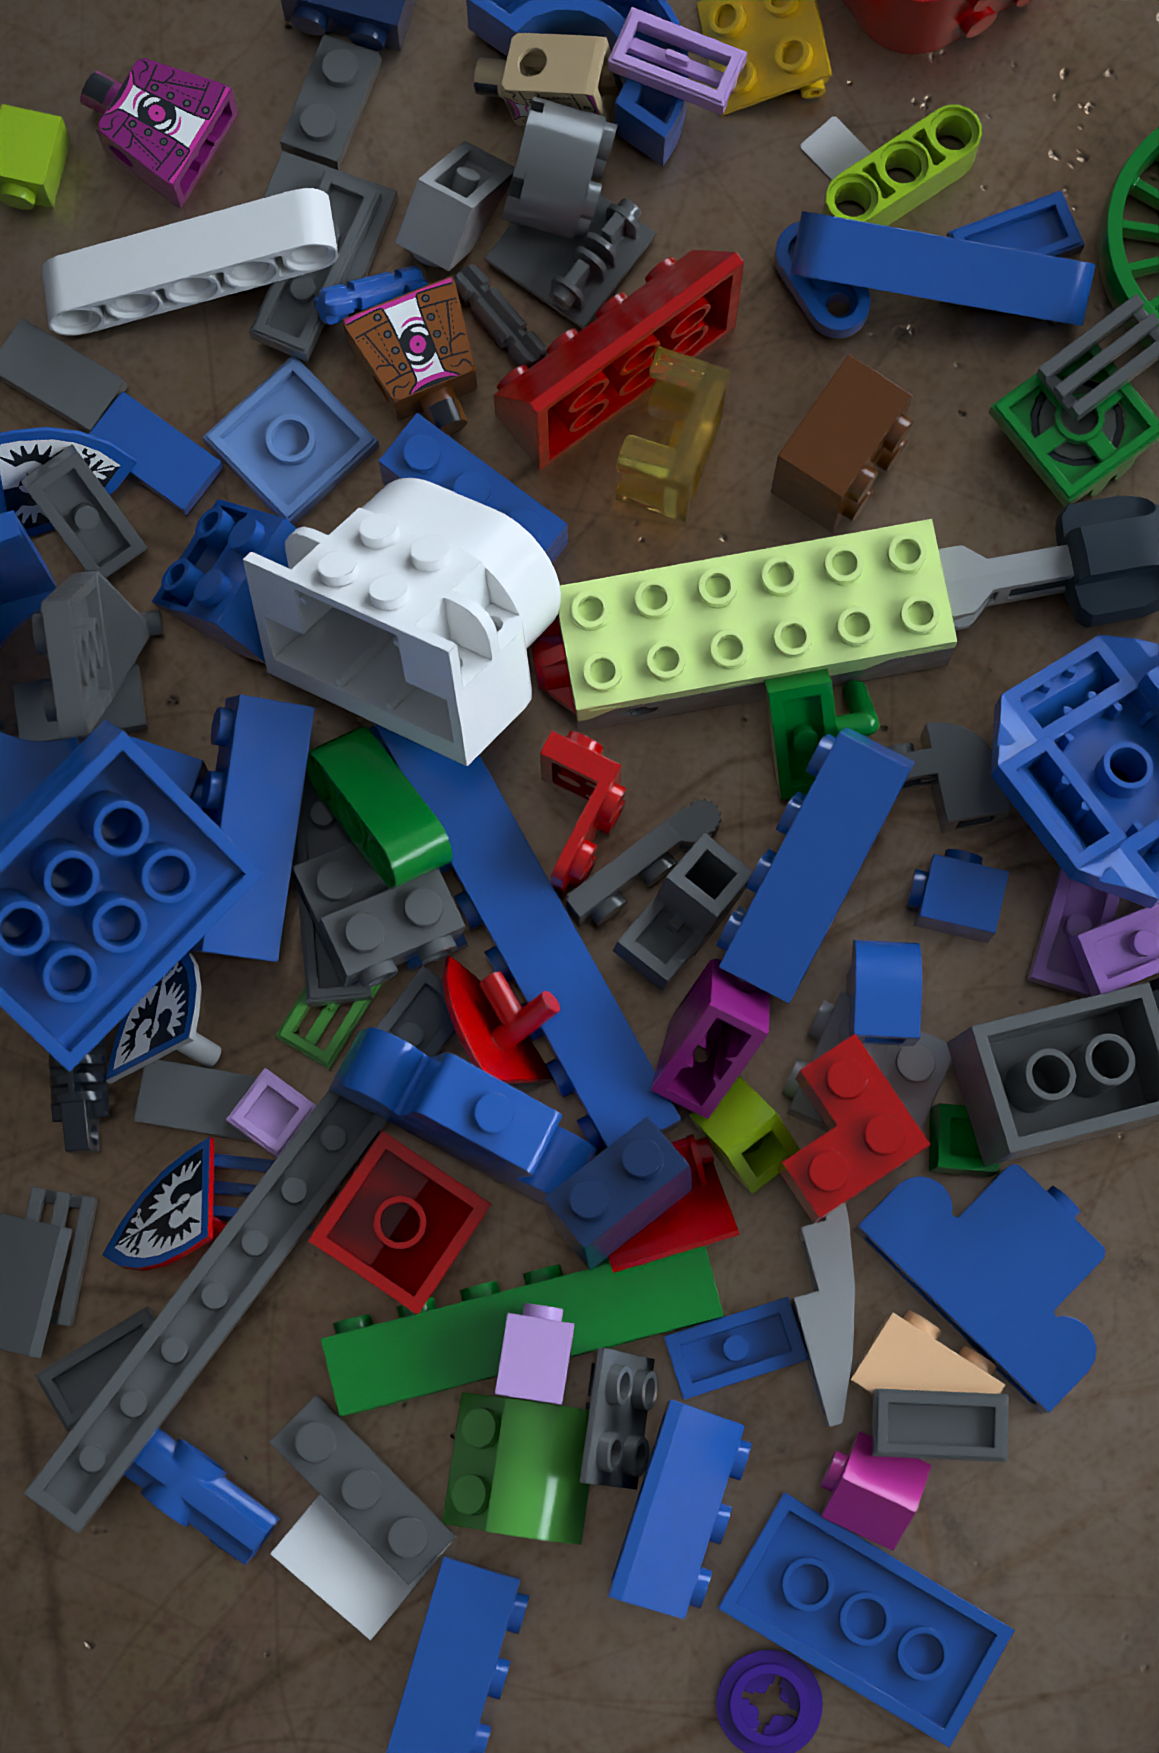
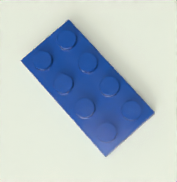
[717,1492,1015,1748]

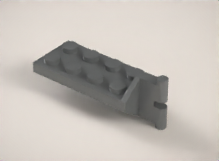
[32,570,163,739]

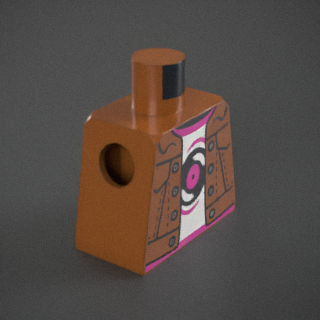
[342,276,477,436]

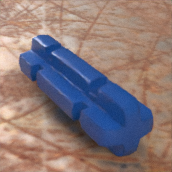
[314,266,428,325]

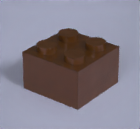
[771,354,914,533]

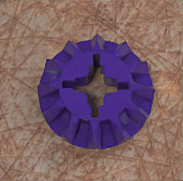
[716,1650,823,1753]

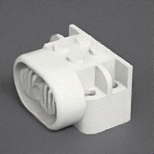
[243,478,561,766]

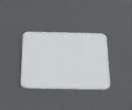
[801,117,871,180]

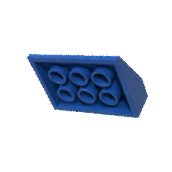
[0,719,264,1072]

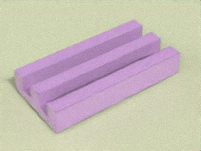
[607,7,747,116]

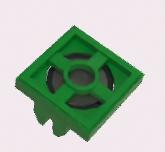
[988,345,1159,506]

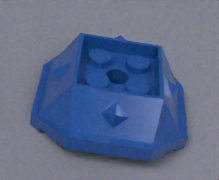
[991,635,1159,909]

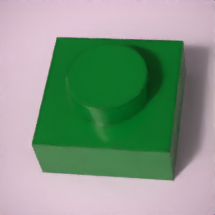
[929,1103,999,1177]

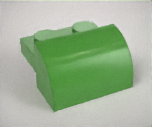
[442,1392,590,1545]

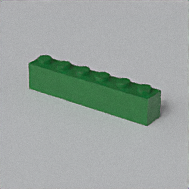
[321,1246,724,1417]

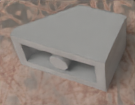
[395,141,515,271]

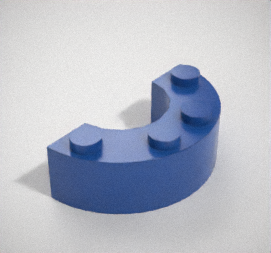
[466,0,689,166]

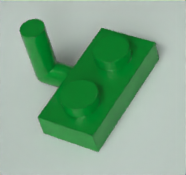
[764,669,879,800]

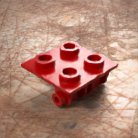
[608,1134,740,1273]

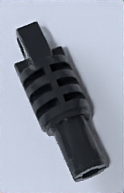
[48,1037,110,1155]

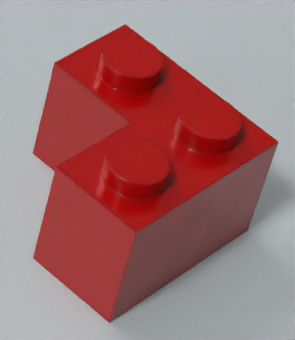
[777,1033,931,1224]

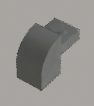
[887,722,1011,834]
[613,833,753,991]

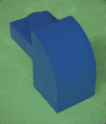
[846,940,922,1046]

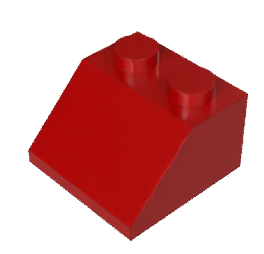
[308,1130,492,1315]

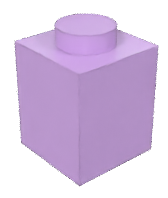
[495,1303,575,1406]

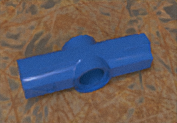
[124,1428,281,1565]

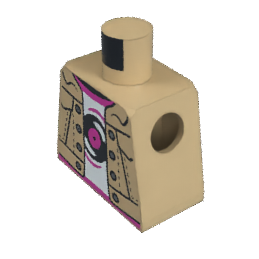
[474,33,623,128]

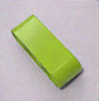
[822,105,982,226]

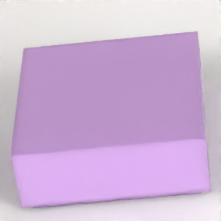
[226,1068,317,1159]

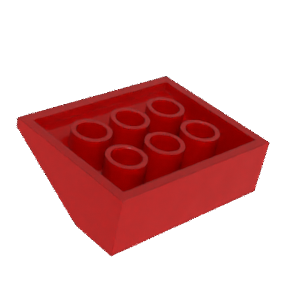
[493,250,744,471]

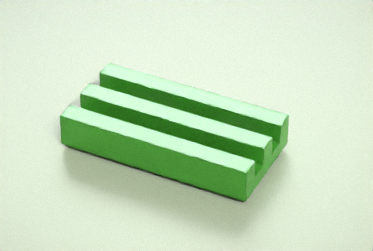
[274,981,386,1072]

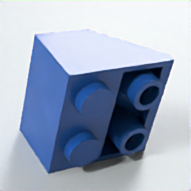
[151,499,297,664]

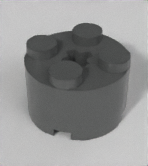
[501,96,617,239]

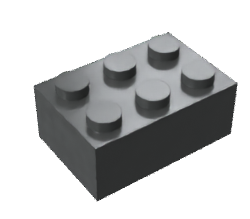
[947,982,1159,1167]

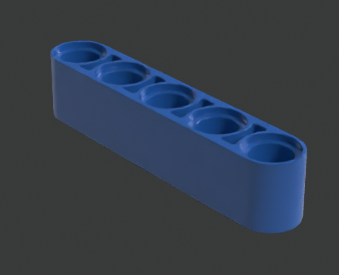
[790,211,1096,326]

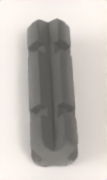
[453,264,547,368]

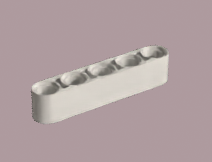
[41,188,339,336]

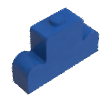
[329,1027,597,1206]
[853,1164,1106,1414]

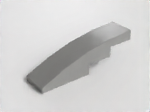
[790,1203,855,1427]

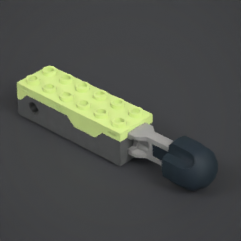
[531,495,1159,732]

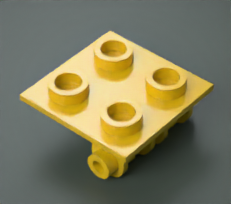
[697,0,832,116]

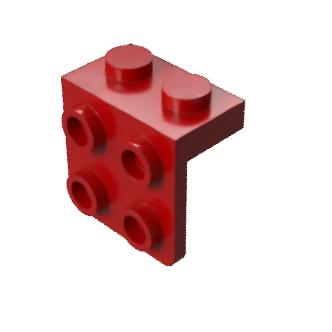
[540,730,627,899]

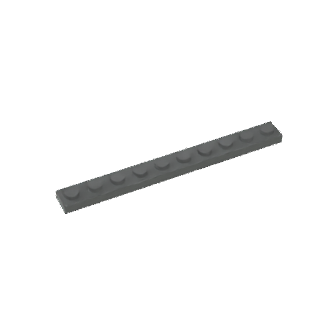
[24,965,455,1535]

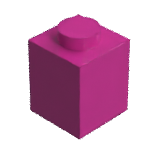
[820,1431,932,1551]

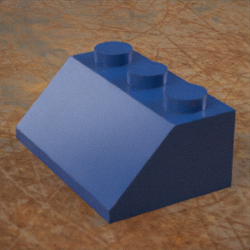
[607,1400,752,1619]

